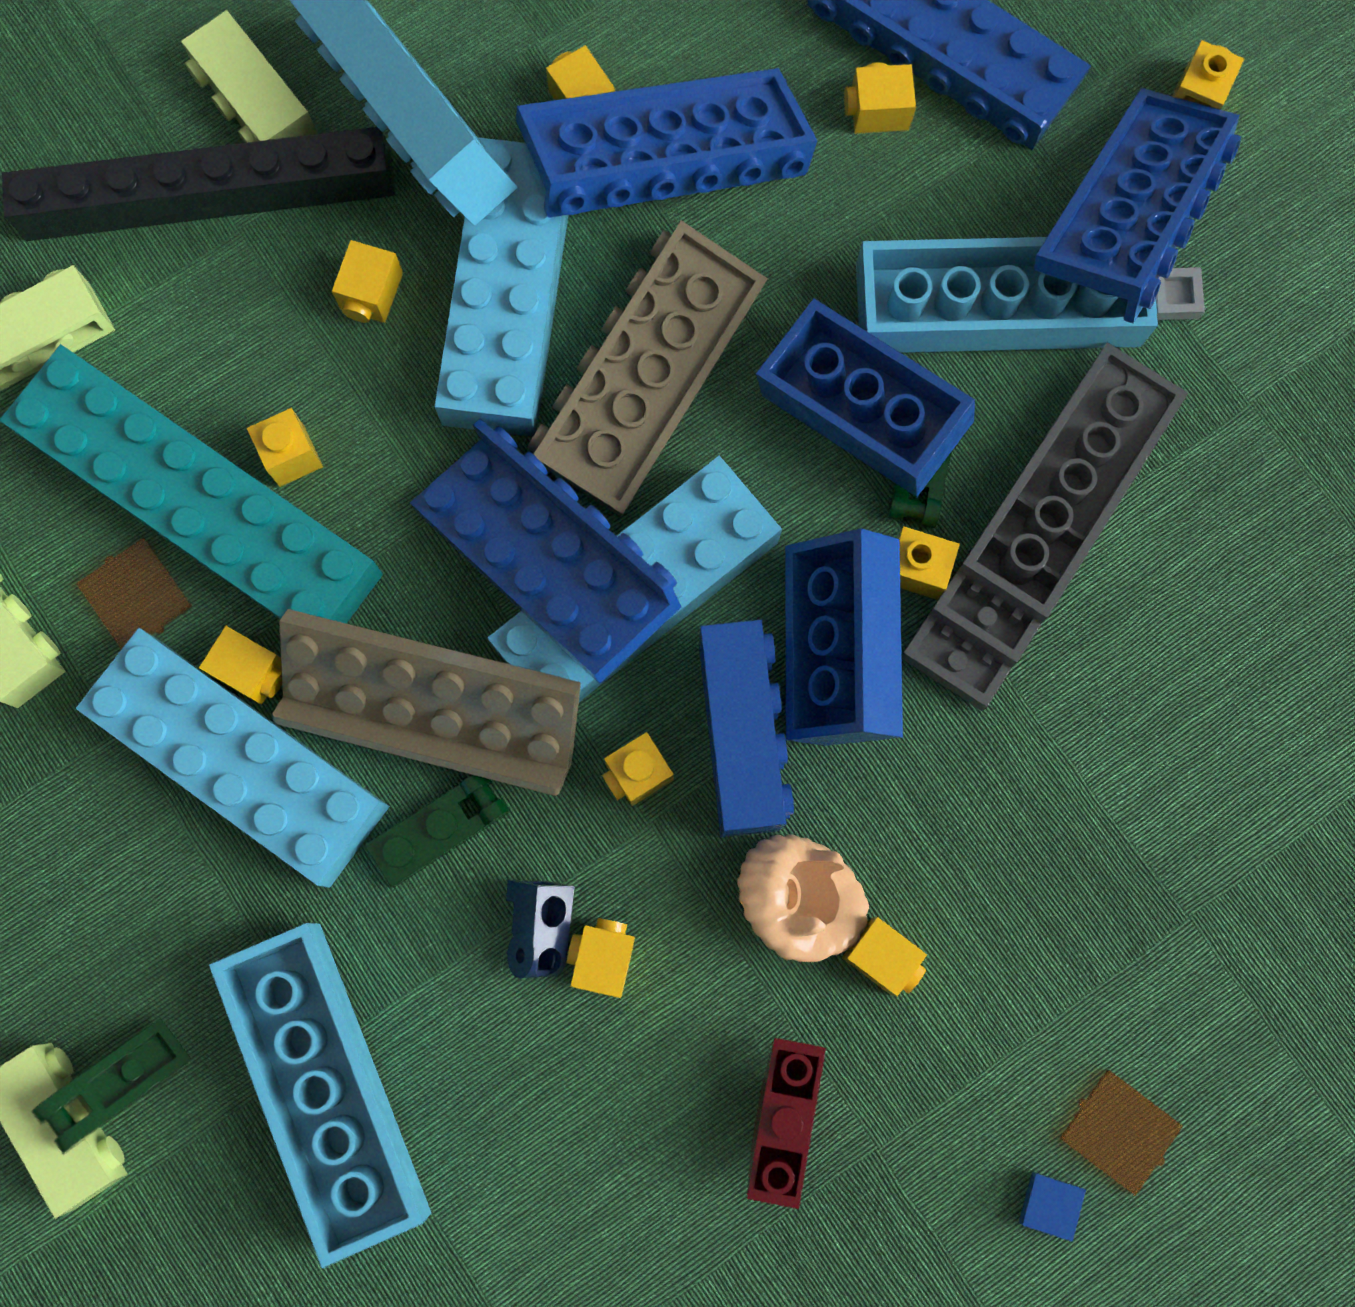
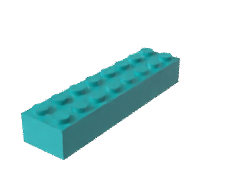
[0,344,383,624]

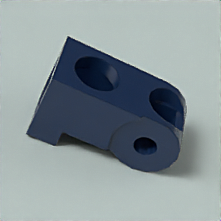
[506,880,574,978]

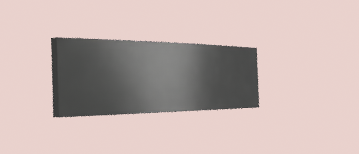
[901,342,1188,711]

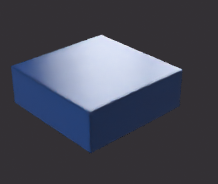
[1019,1171,1086,1242]

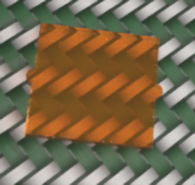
[76,538,192,649]
[1059,1070,1183,1196]

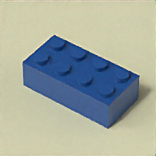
[756,298,975,497]
[785,528,903,746]
[698,620,794,838]

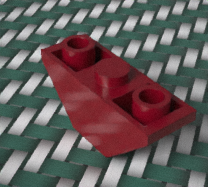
[746,1037,826,1209]

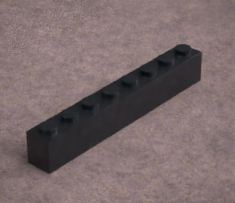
[1,127,396,241]

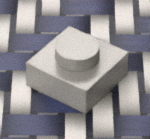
[1156,267,1205,320]

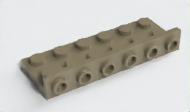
[526,221,768,517]
[272,609,581,796]

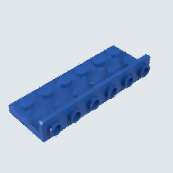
[807,0,1091,150]
[516,68,818,218]
[1034,88,1241,324]
[410,418,681,684]

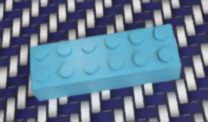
[290,0,518,226]
[435,137,568,437]
[856,237,1158,353]
[487,455,782,702]
[75,628,390,888]
[209,923,431,1268]

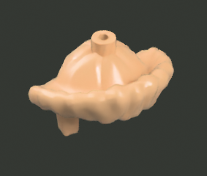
[737,834,869,962]

